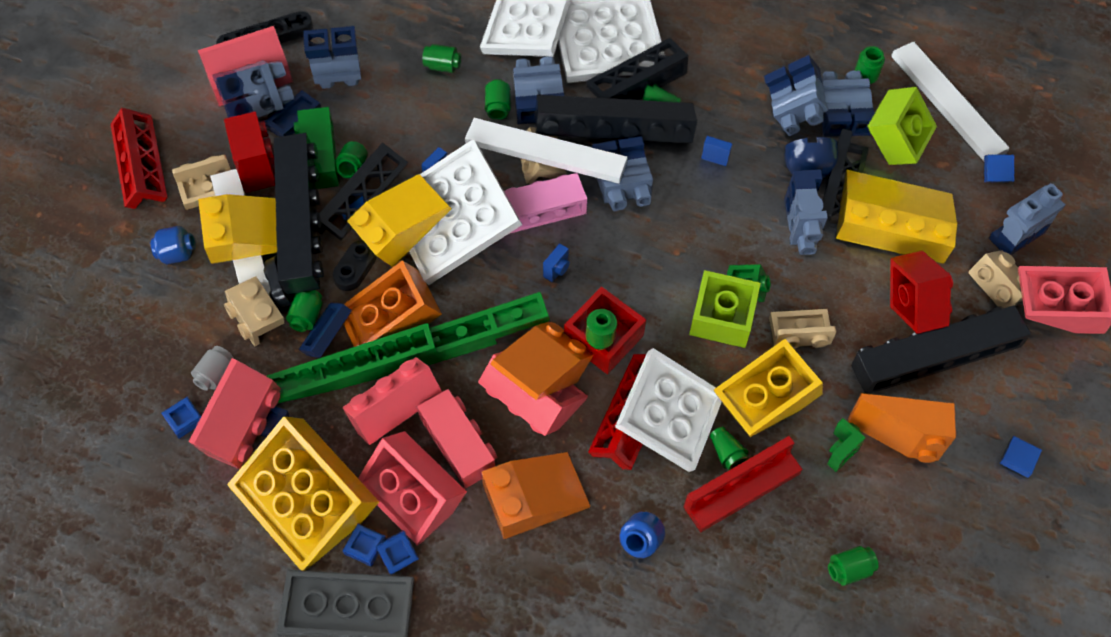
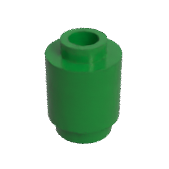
[422,44,461,73]
[854,46,885,84]
[485,79,511,120]
[335,141,368,178]
[286,290,323,332]
[586,309,617,350]
[828,546,879,586]

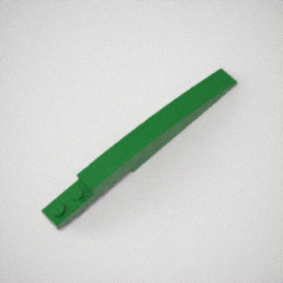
[266,292,550,404]

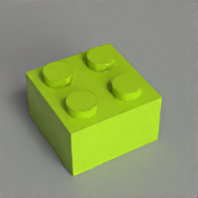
[867,87,937,165]
[689,270,761,348]

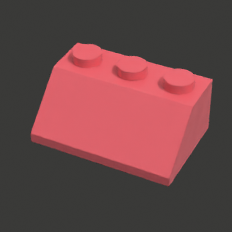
[198,26,293,106]
[478,351,588,436]
[189,358,281,469]
[358,431,467,545]

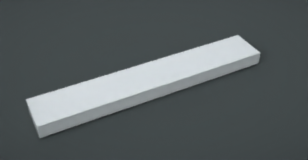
[891,41,1009,161]
[465,118,627,184]
[210,169,271,295]

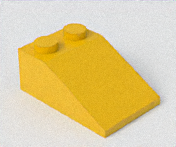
[347,174,452,267]
[198,194,277,264]
[714,339,823,437]

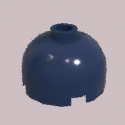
[784,137,839,178]

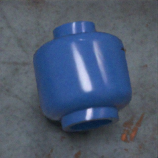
[150,226,196,264]
[619,512,665,558]

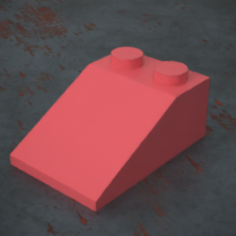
[1018,266,1111,334]

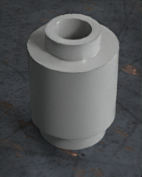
[191,346,234,390]

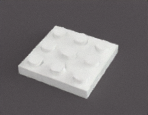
[480,0,571,56]
[615,348,722,472]

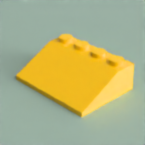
[835,170,957,264]
[227,417,379,571]

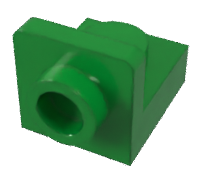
[727,264,771,302]
[827,418,866,472]

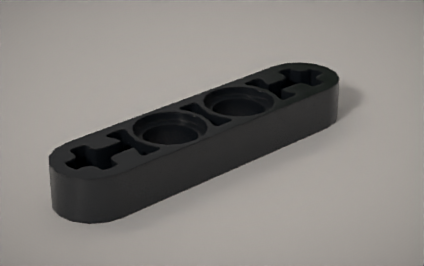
[216,11,313,44]

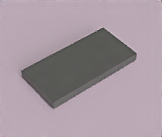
[277,570,415,637]

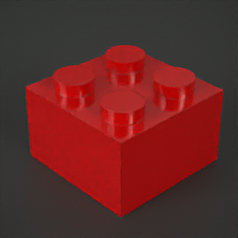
[224,111,275,193]
[890,250,953,334]
[564,286,646,375]

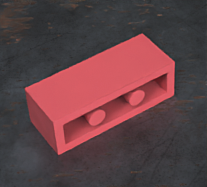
[342,357,442,445]
[417,389,497,489]

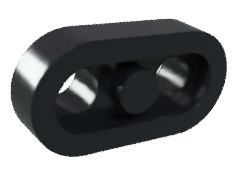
[333,240,376,291]
[263,256,295,309]

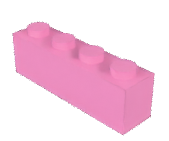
[504,173,587,234]

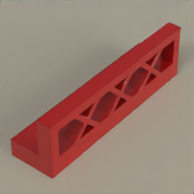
[110,108,167,209]
[588,354,646,470]
[684,436,803,533]

